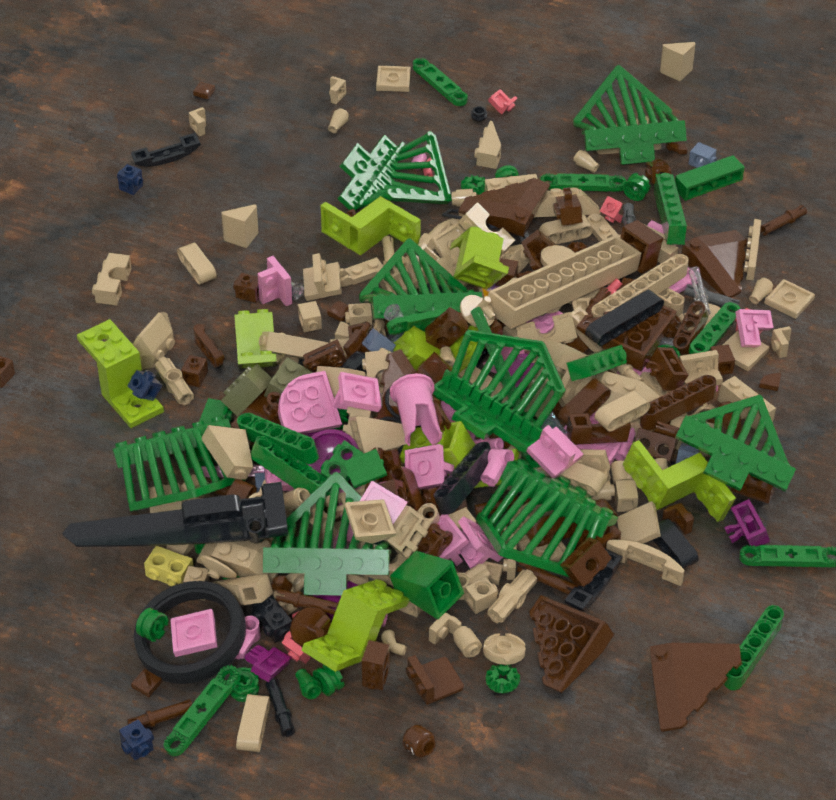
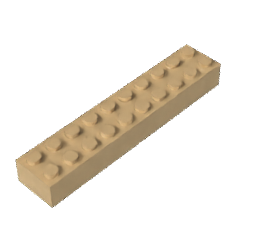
[488,235,642,329]

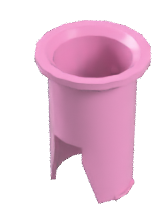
[390,373,442,446]

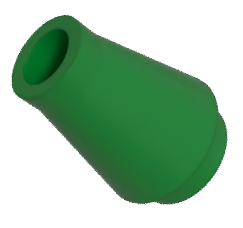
[295,669,322,699]

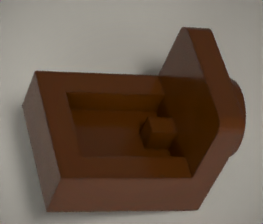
[662,503,694,535]

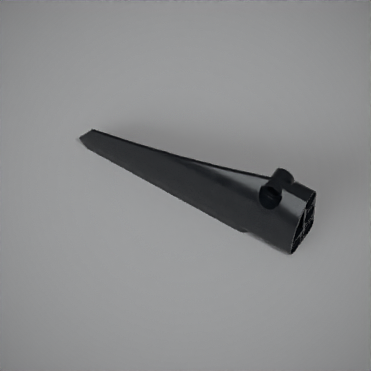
[62,482,288,547]

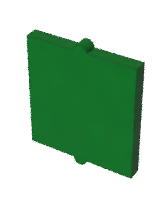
[343,449,387,488]

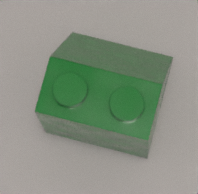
[390,551,464,619]

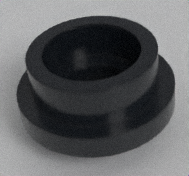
[471,106,487,121]

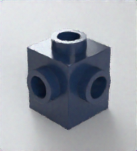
[117,164,143,195]
[127,370,163,401]
[119,720,154,761]

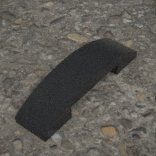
[130,133,201,166]
[564,548,623,611]

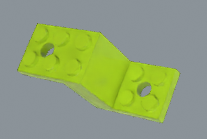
[321,196,421,255]
[450,226,509,290]
[235,309,277,369]
[77,319,164,428]
[393,325,482,373]
[399,421,519,488]
[622,440,736,522]
[301,579,410,672]

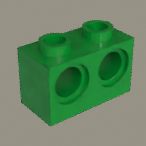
[321,440,364,489]

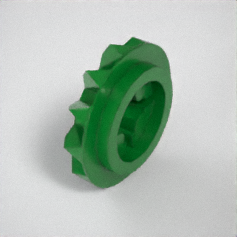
[461,175,485,195]
[486,664,520,693]

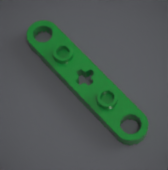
[412,58,468,106]
[540,173,626,191]
[688,302,741,354]
[386,305,461,335]
[739,545,836,567]
[163,665,241,756]

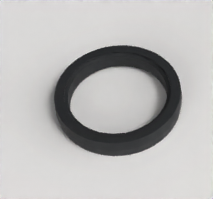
[134,581,246,684]

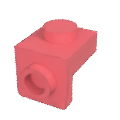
[488,89,518,115]
[600,196,623,223]
[282,631,311,664]

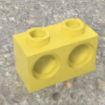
[144,546,193,587]

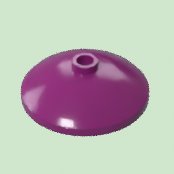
[307,429,359,481]

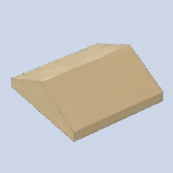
[344,499,396,544]

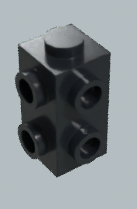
[251,595,292,643]

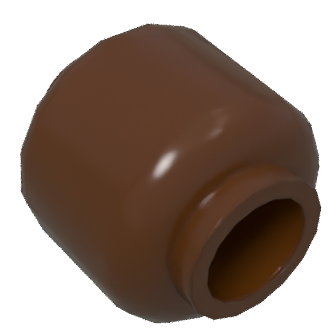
[403,725,435,758]

